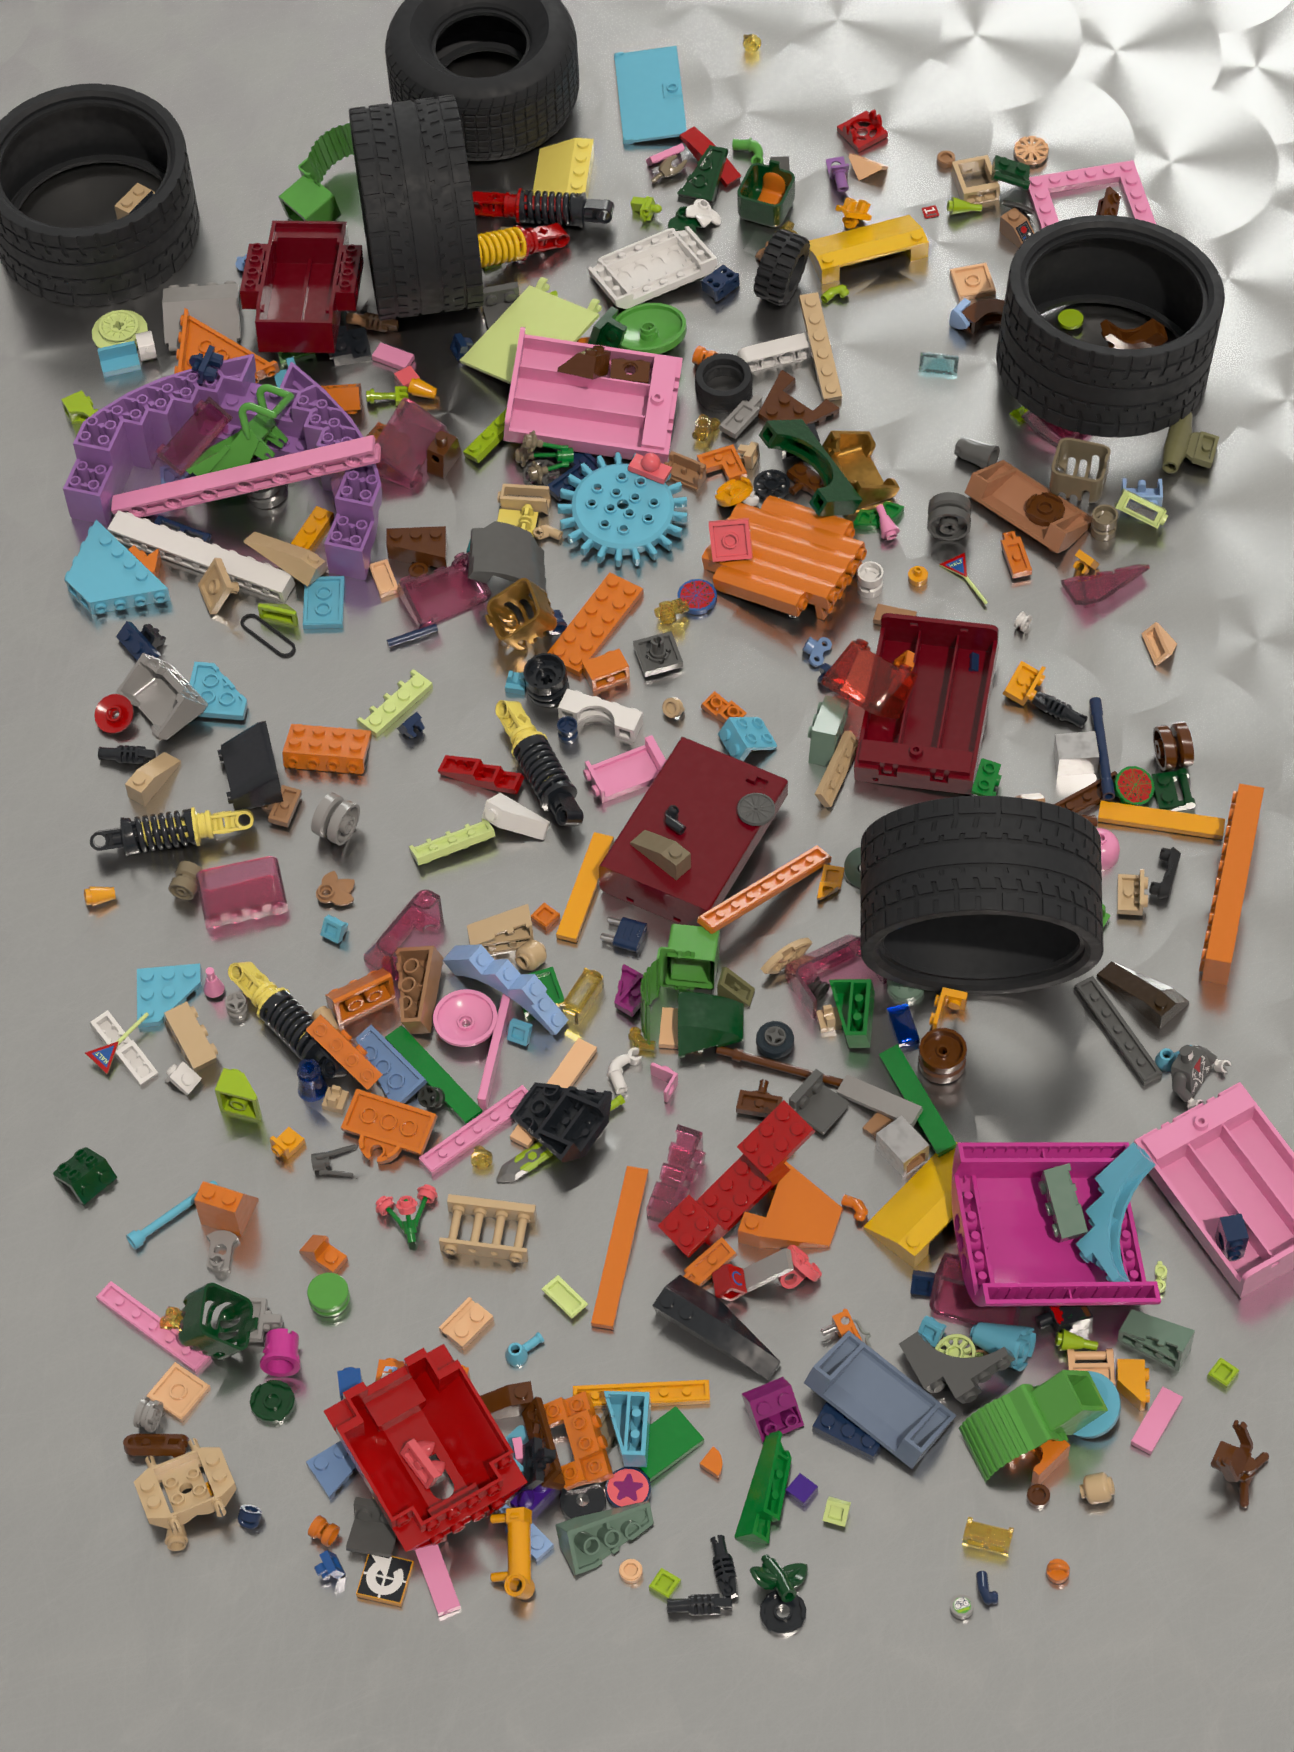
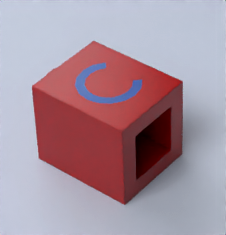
[712,1264,747,1302]

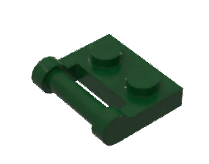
[991,155,1030,191]
[1151,768,1196,811]

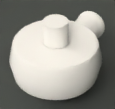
[742,491,759,506]

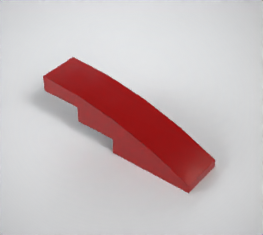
[679,126,741,188]
[438,755,524,794]

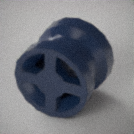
[548,610,567,635]

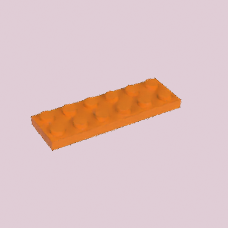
[547,572,644,677]

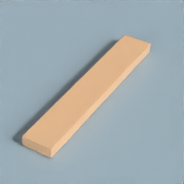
[510,1038,597,1149]

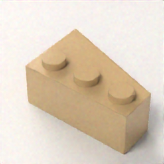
[467,904,534,954]
[164,1002,218,1073]

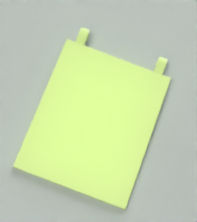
[460,277,602,384]

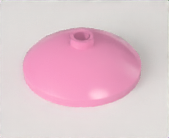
[433,989,497,1047]

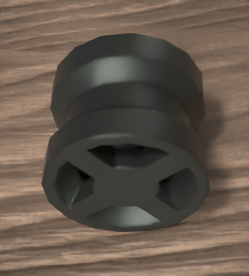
[803,974,830,1002]
[418,1086,445,1109]

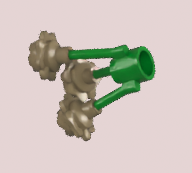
[515,430,574,484]

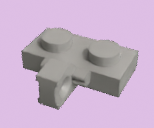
[248,1298,283,1342]

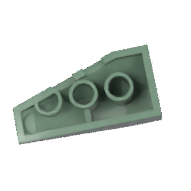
[555,1501,654,1575]

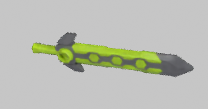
[496,1094,625,1182]

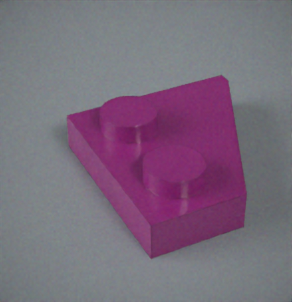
[614,964,643,1017]

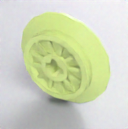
[92,310,148,349]

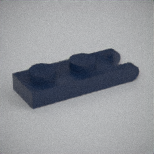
[116,621,161,661]

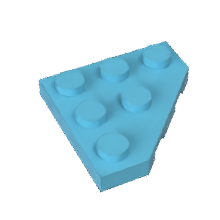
[190,662,248,720]
[137,963,202,1028]

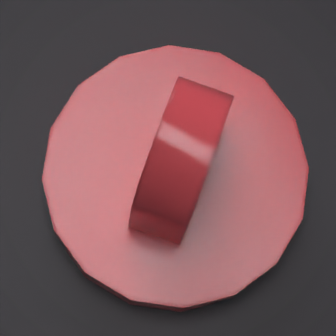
[778,1245,822,1289]

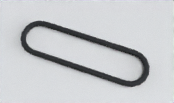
[240,613,295,657]

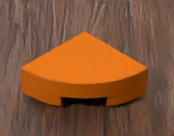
[699,1446,723,1479]

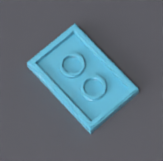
[303,576,345,629]

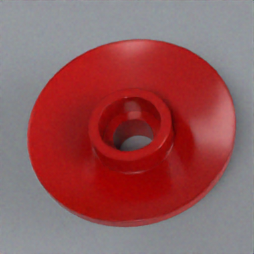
[94,694,134,734]

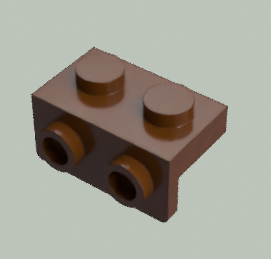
[1096,186,1121,216]

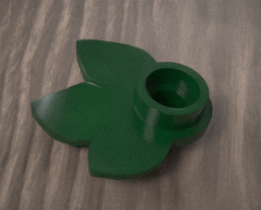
[668,206,702,233]

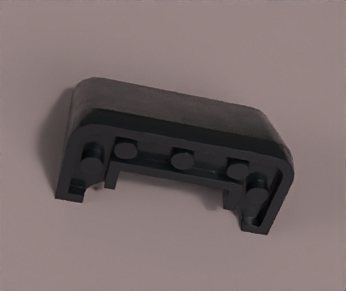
[217,721,283,811]

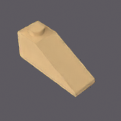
[125,752,181,806]

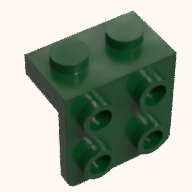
[53,1147,118,1205]

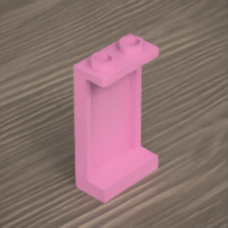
[583,735,666,803]

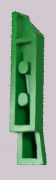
[734,1431,792,1544]

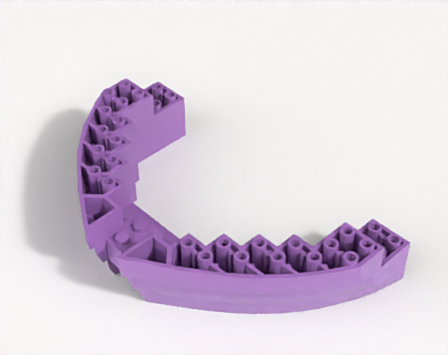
[63,354,382,580]

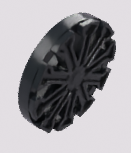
[753,469,790,500]

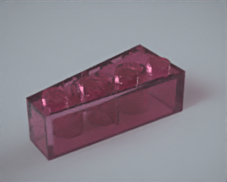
[646,1124,706,1223]

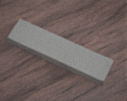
[836,1074,923,1127]

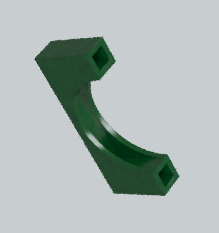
[759,419,863,517]

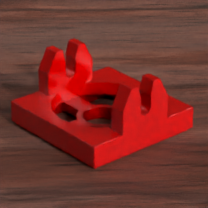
[837,109,888,153]

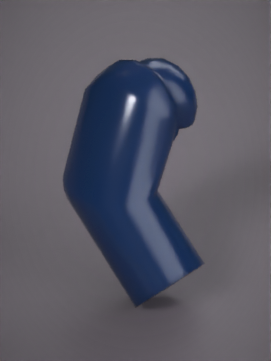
[976,1571,998,1605]

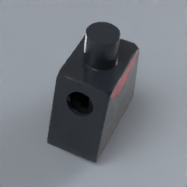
[1035,1306,1093,1334]

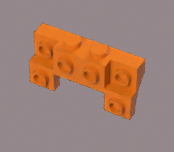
[544,1391,614,1491]

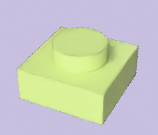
[822,1496,851,1527]

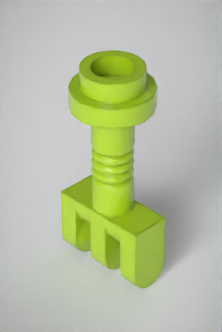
[366,386,409,406]

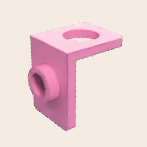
[650,1062,678,1102]

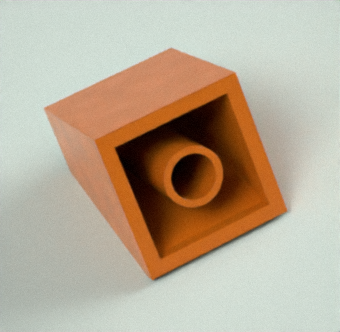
[194,1181,259,1237]

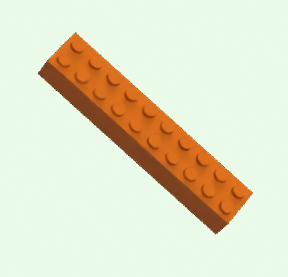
[1199,783,1264,985]

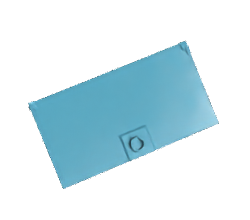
[614,46,687,145]

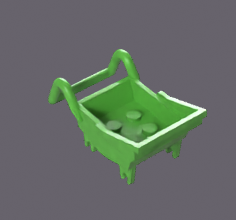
[185,384,294,476]

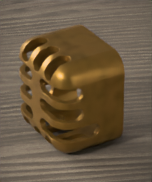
[485,578,557,651]

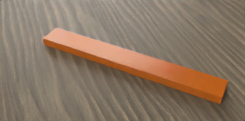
[697,845,832,934]
[591,1166,649,1330]

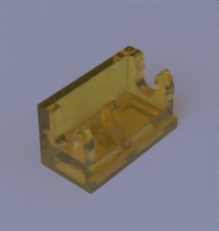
[962,1517,1014,1556]

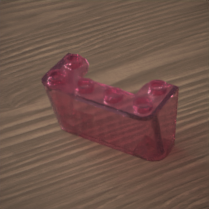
[397,552,492,629]

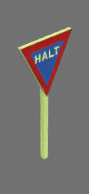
[939,553,988,605]
[85,1012,149,1075]

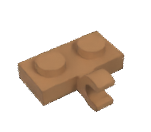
[261,785,302,828]

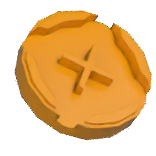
[715,477,753,507]

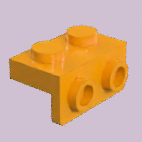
[1003,661,1046,706]

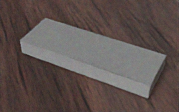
[743,1248,794,1293]

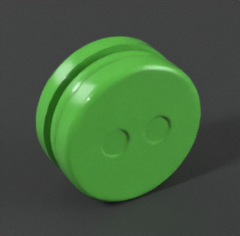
[307,1272,350,1317]

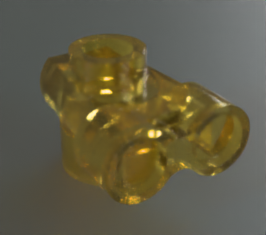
[692,414,720,442]
[654,598,689,625]
[160,1306,183,1332]

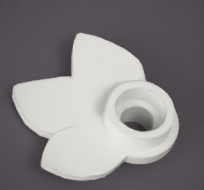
[686,199,721,228]

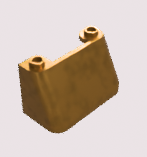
[822,431,900,509]

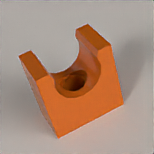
[1012,1440,1070,1484]

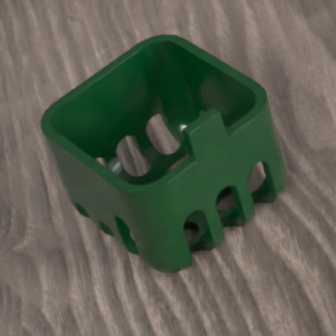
[178,1282,259,1360]

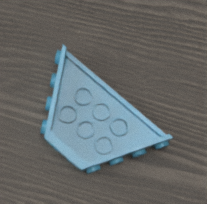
[65,520,171,615]

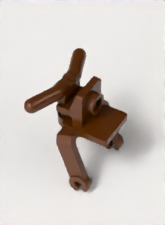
[1210,1420,1269,1508]

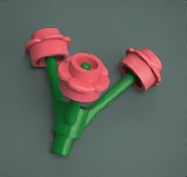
[375,1184,438,1243]

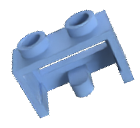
[1121,478,1163,510]

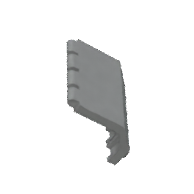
[162,281,241,352]

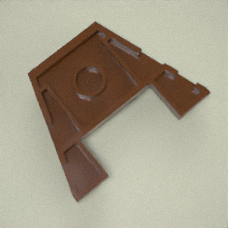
[758,370,839,424]

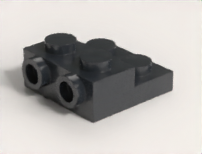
[328,325,372,367]

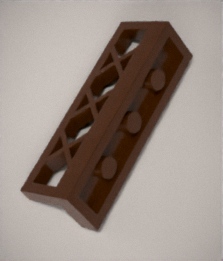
[522,1397,566,1490]

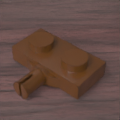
[787,461,825,495]
[736,1079,783,1118]

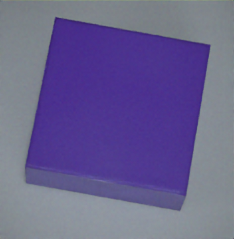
[786,1473,818,1507]

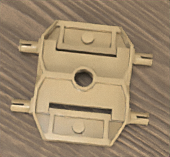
[134,1438,237,1535]

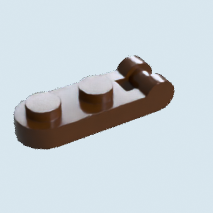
[123,1434,189,1458]

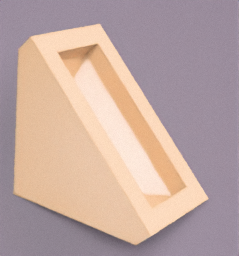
[849,153,888,181]
[1141,622,1177,666]

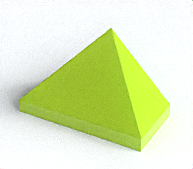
[258,603,299,627]

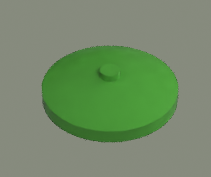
[615,303,687,354]

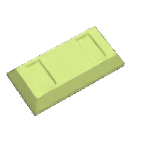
[542,1275,588,1319]

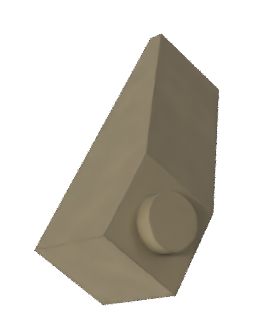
[630,830,691,880]

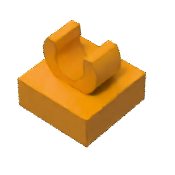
[1073,549,1099,575]

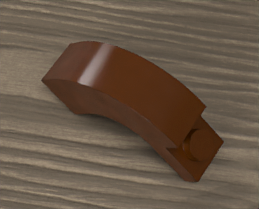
[962,299,1004,334]
[1100,318,1168,349]

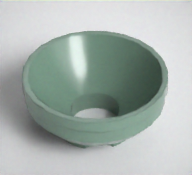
[887,979,925,1003]

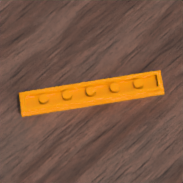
[1098,801,1225,840]
[556,832,614,943]
[573,1380,710,1409]

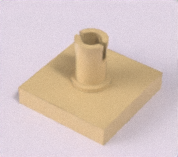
[198,558,239,615]

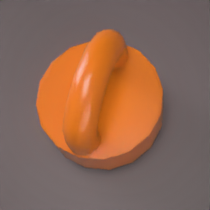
[1046,1559,1070,1584]

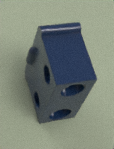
[701,265,740,302]

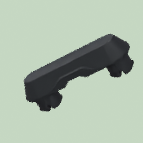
[1149,847,1181,899]

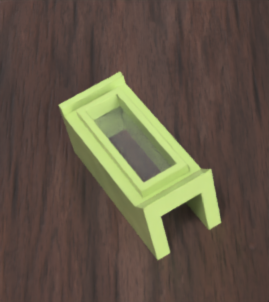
[1114,488,1168,529]

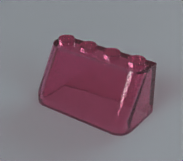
[195,856,289,929]
[929,1252,1023,1325]

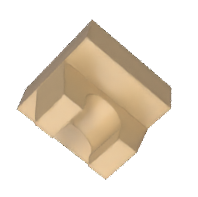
[737,441,760,470]
[816,1004,842,1033]
[322,1085,350,1114]

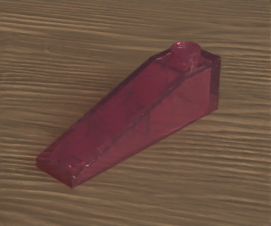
[1061,564,1150,608]

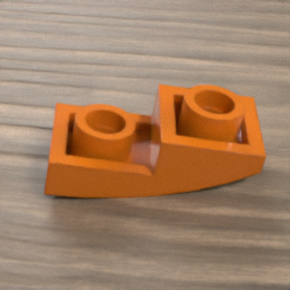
[701,691,747,724]

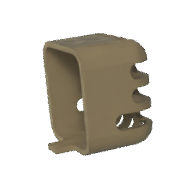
[1049,438,1111,503]

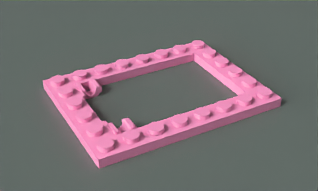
[1027,160,1156,230]

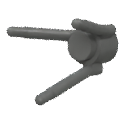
[311,1144,358,1177]

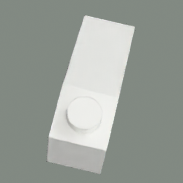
[482,793,550,840]

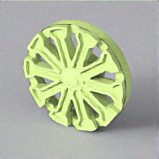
[935,1334,977,1358]

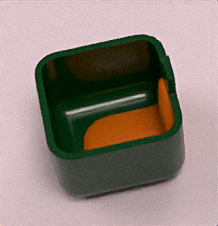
[737,159,795,227]

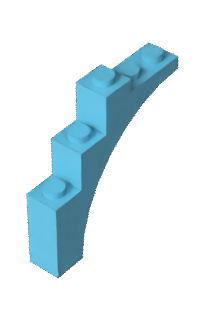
[1076,1142,1155,1282]

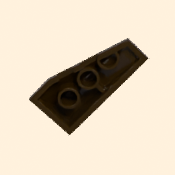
[1097,961,1189,1029]

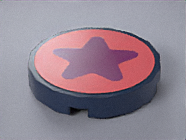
[605,1467,651,1508]

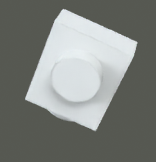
[164,1061,202,1095]

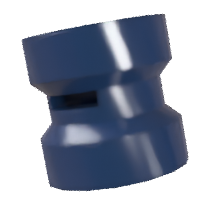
[557,716,578,744]

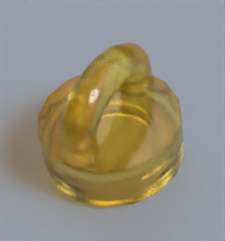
[743,34,761,53]
[471,1145,493,1169]

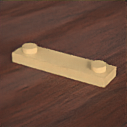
[815,731,859,807]

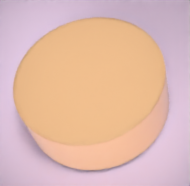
[619,1559,643,1584]

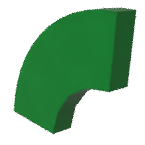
[853,501,904,530]

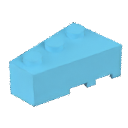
[604,1391,651,1467]

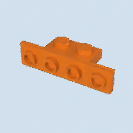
[306,1014,383,1089]

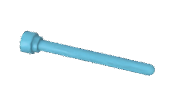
[126,1181,218,1250]

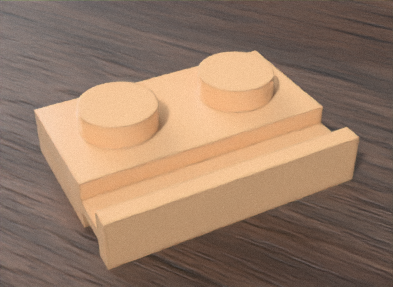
[439,1297,494,1350]

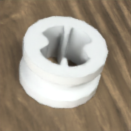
[1014,611,1032,632]

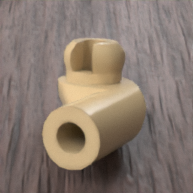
[533,525,563,540]

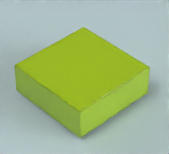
[1207,1357,1239,1390]
[649,1568,681,1600]

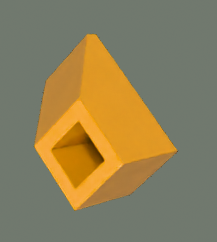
[1116,1359,1150,1411]

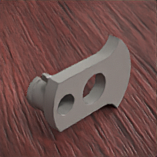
[206,1230,239,1272]

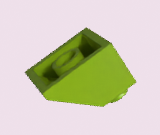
[215,1068,262,1121]

